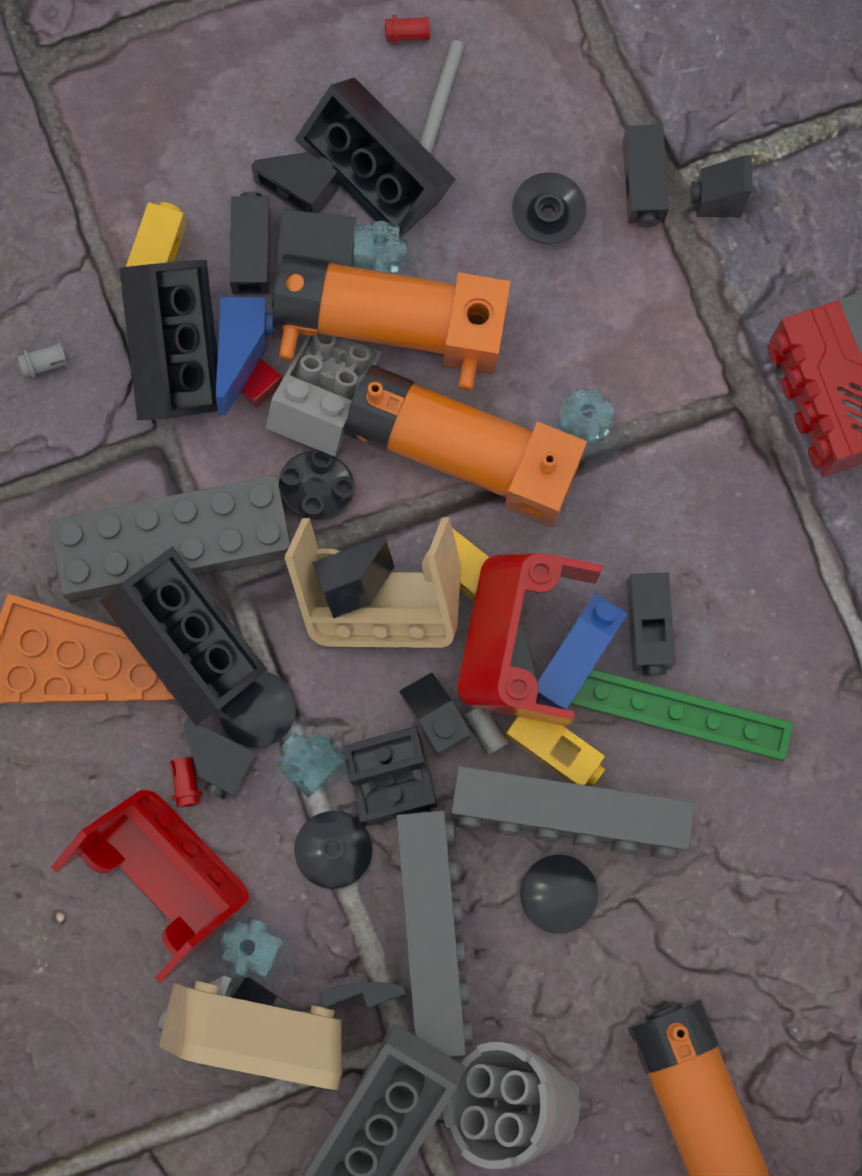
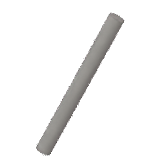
[420,40,465,154]

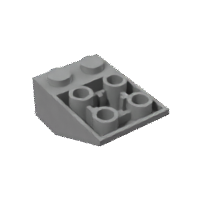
[266,334,382,457]

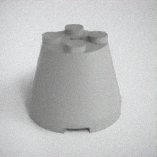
[443,1042,580,1169]

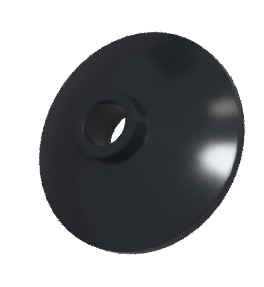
[512,172,586,244]
[294,811,372,889]

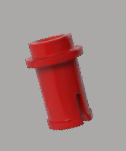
[385,15,430,45]
[169,757,202,808]

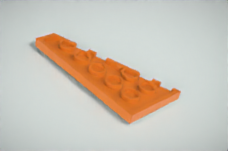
[0,594,176,704]

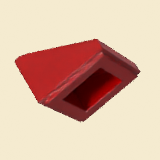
[241,359,283,408]

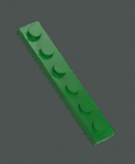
[570,669,794,762]

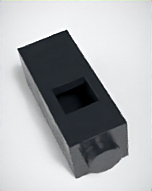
[622,125,669,227]
[230,192,271,294]
[627,572,675,677]

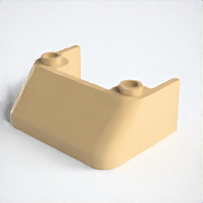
[285,517,461,648]
[159,981,342,1090]

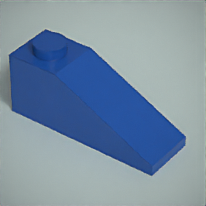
[216,297,274,415]
[537,593,628,710]

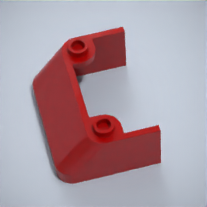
[457,553,603,727]
[51,790,249,983]

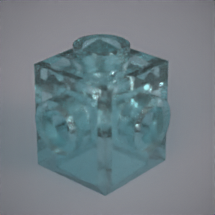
[353,221,407,274]
[557,388,615,446]
[275,726,347,798]
[219,917,283,978]

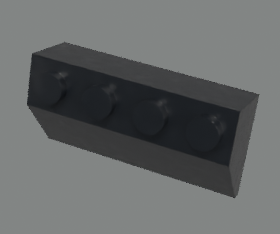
[295,77,456,241]
[119,259,218,420]
[100,546,268,725]

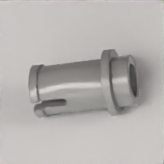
[17,342,67,379]
[464,708,509,755]

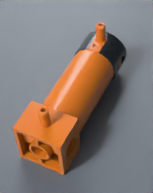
[272,253,511,391]
[344,365,587,527]
[628,998,774,1176]

